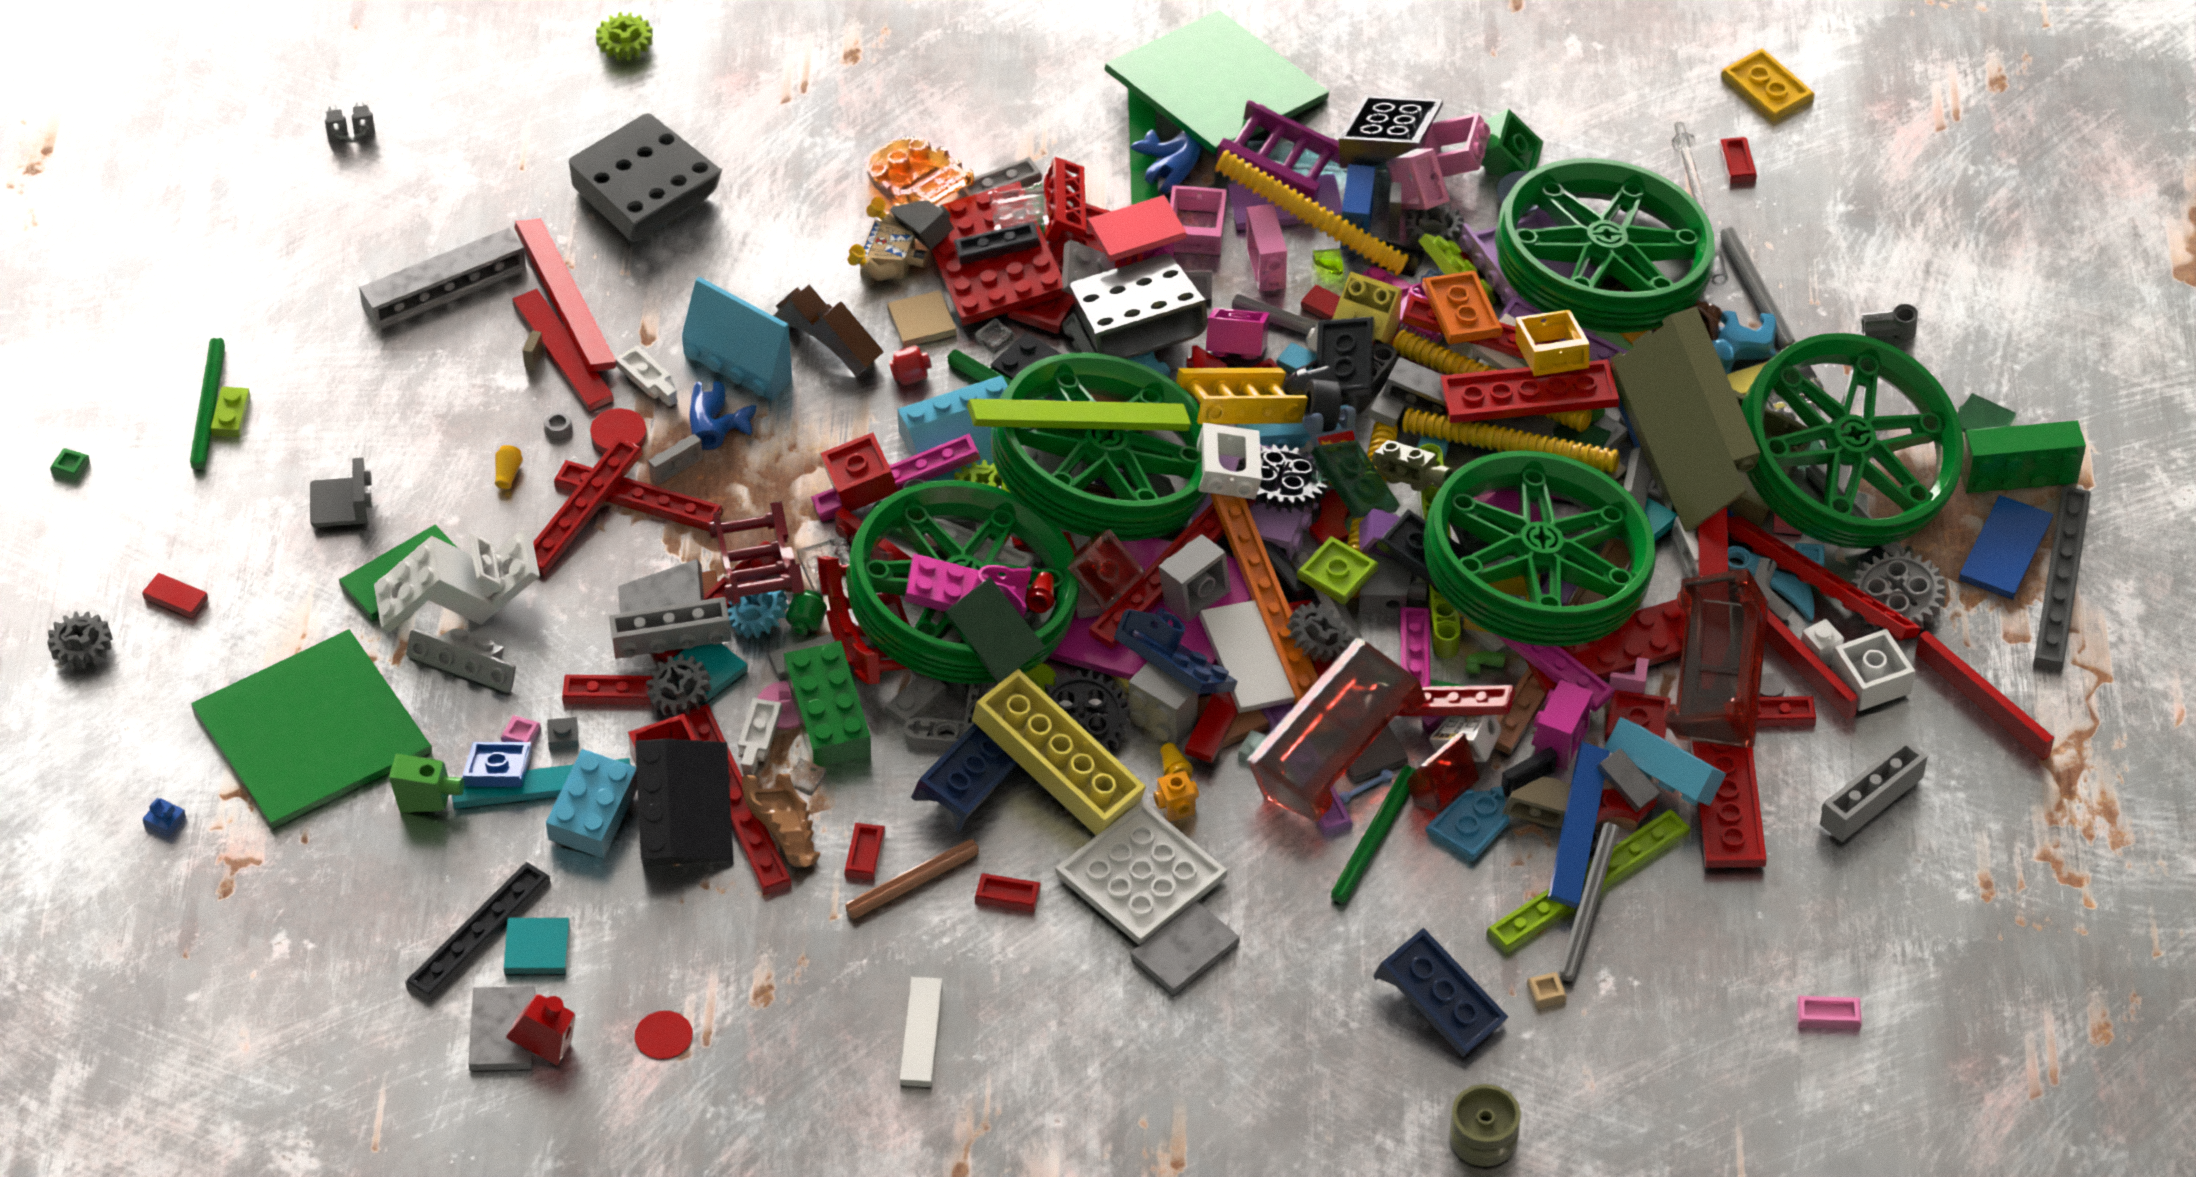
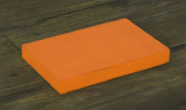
[1422,271,1503,345]

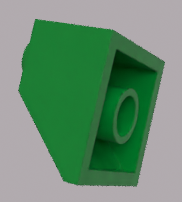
[1481,108,1543,177]

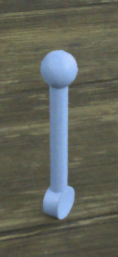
[1339,769,1392,803]

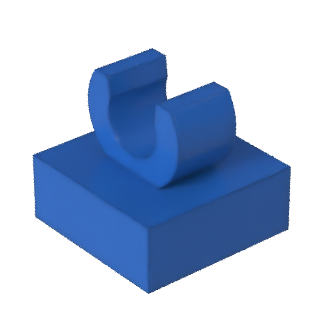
[142,797,186,838]

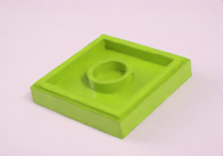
[1297,536,1378,605]

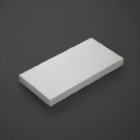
[1199,600,1295,713]

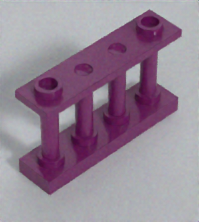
[1216,99,1339,203]

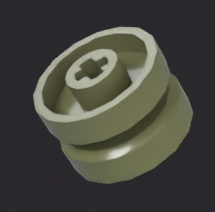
[1449,1084,1521,1167]

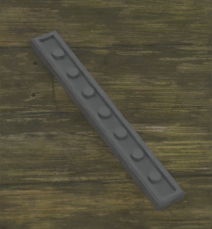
[2033,486,2091,671]

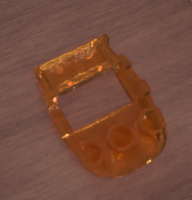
[864,136,975,205]

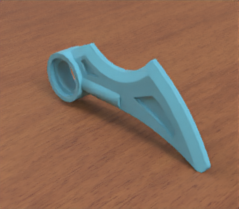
[1728,546,1814,621]

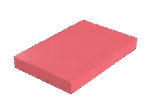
[1088,195,1186,262]

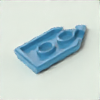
[1425,786,1510,861]

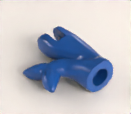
[1130,130,1204,194]
[689,381,757,450]

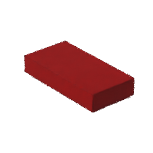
[1719,137,1757,184]
[142,572,208,619]
[844,822,885,881]
[975,873,1041,913]

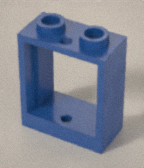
[1340,164,1376,251]

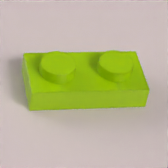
[211,386,251,437]

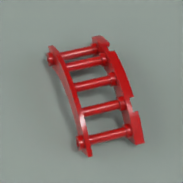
[817,551,930,684]

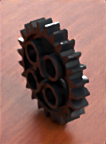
[1236,444,1329,513]
[1045,670,1130,752]

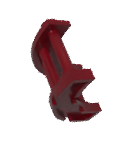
[708,501,805,607]

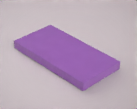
[1228,174,1343,230]

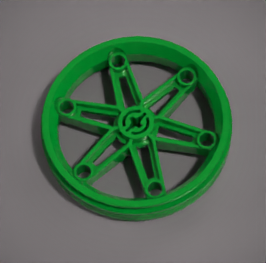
[1495,158,1715,333]
[1741,333,1964,549]
[991,352,1208,541]
[1423,451,1656,647]
[846,480,1079,684]

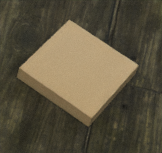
[887,290,957,348]

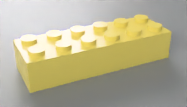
[972,669,1146,836]

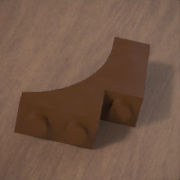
[773,284,884,376]

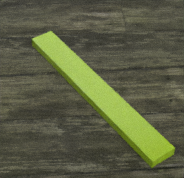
[967,399,1191,431]
[1486,809,1691,954]

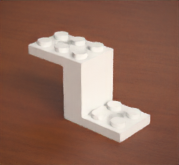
[374,528,540,632]

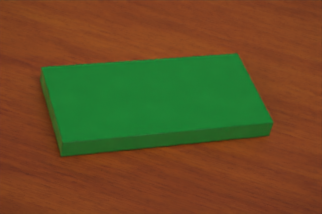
[339,524,458,621]

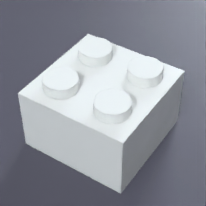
[1831,629,1915,711]

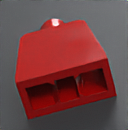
[506,994,576,1066]

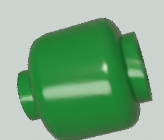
[785,590,827,635]

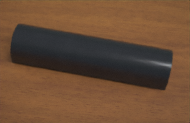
[1262,539,1315,603]

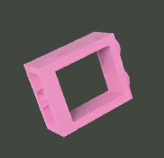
[1417,113,1491,179]
[1386,149,1450,210]
[1170,185,1227,256]
[1245,203,1287,292]

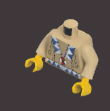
[847,196,928,281]

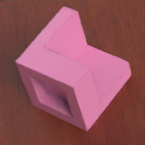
[1609,657,1649,694]

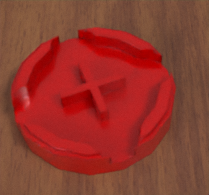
[590,408,647,454]

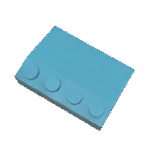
[682,277,792,401]
[897,375,1008,482]

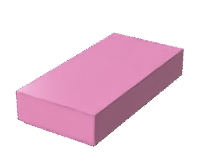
[1797,996,1862,1029]

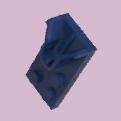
[1113,608,1238,694]
[911,723,1019,833]
[1373,927,1509,1057]

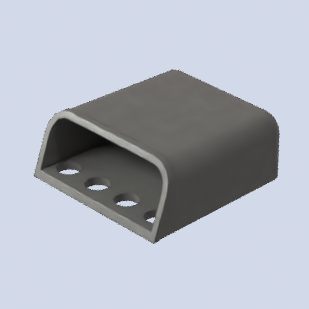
[569,113,722,242]
[1070,254,1208,359]

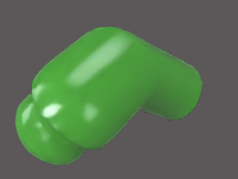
[1464,650,1506,674]

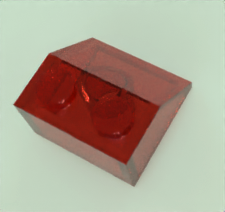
[1067,529,1147,612]
[1407,731,1479,814]

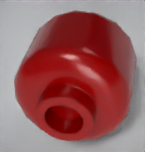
[889,346,932,386]

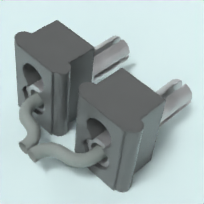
[324,100,376,143]

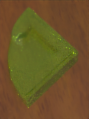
[1312,248,1343,275]

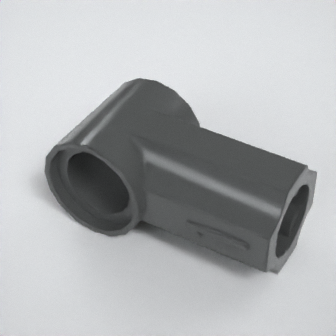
[1861,304,1918,341]

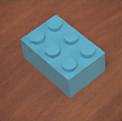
[546,749,637,859]

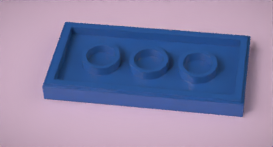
[1958,495,2054,600]

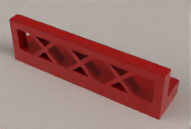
[1044,156,1087,244]

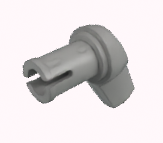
[1746,558,1793,622]

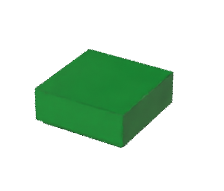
[50,448,90,482]

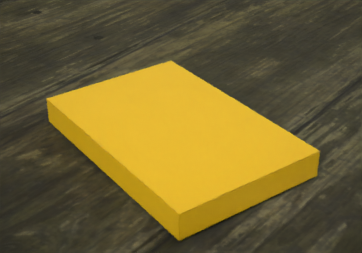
[1721,48,1815,122]

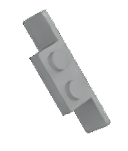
[406,629,516,693]

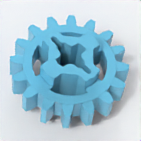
[728,580,789,638]

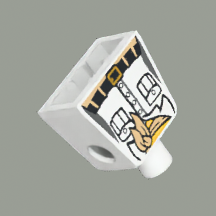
[1429,715,1501,762]

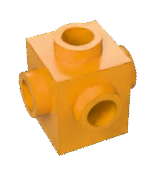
[1153,771,1199,822]

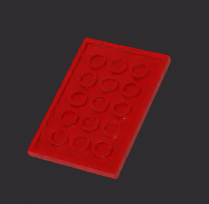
[930,181,1068,326]

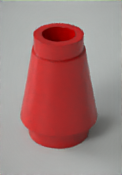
[1025,572,1054,613]

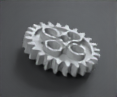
[1851,550,1946,631]

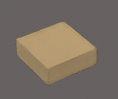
[1527,972,1567,1009]

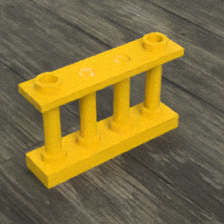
[1176,368,1308,424]

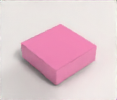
[501,715,541,746]

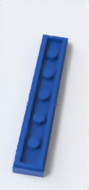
[1547,741,1610,909]

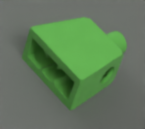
[389,754,464,813]

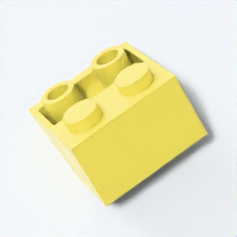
[1332,271,1402,345]

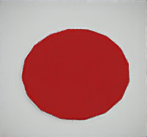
[634,1011,693,1059]

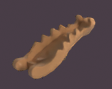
[742,773,820,867]

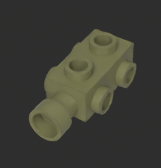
[1372,440,1455,491]

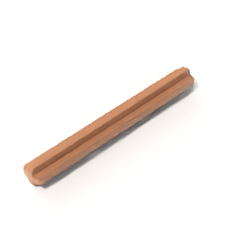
[845,839,979,919]

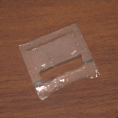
[988,182,1050,230]
[797,537,850,596]

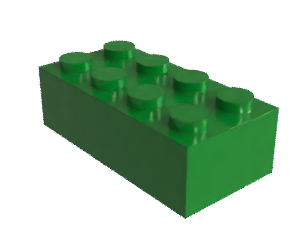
[1960,420,2086,493]
[784,641,871,769]

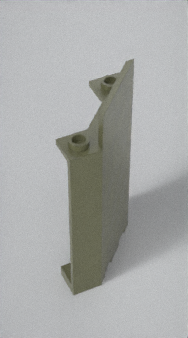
[1610,307,1760,532]

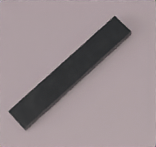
[405,861,550,1002]

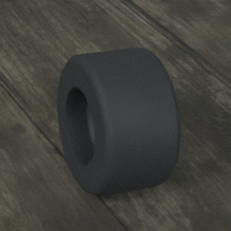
[1304,379,1341,432]

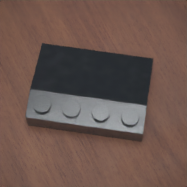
[1338,95,1443,169]
[635,739,734,867]

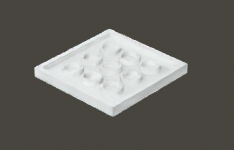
[1055,800,1227,945]

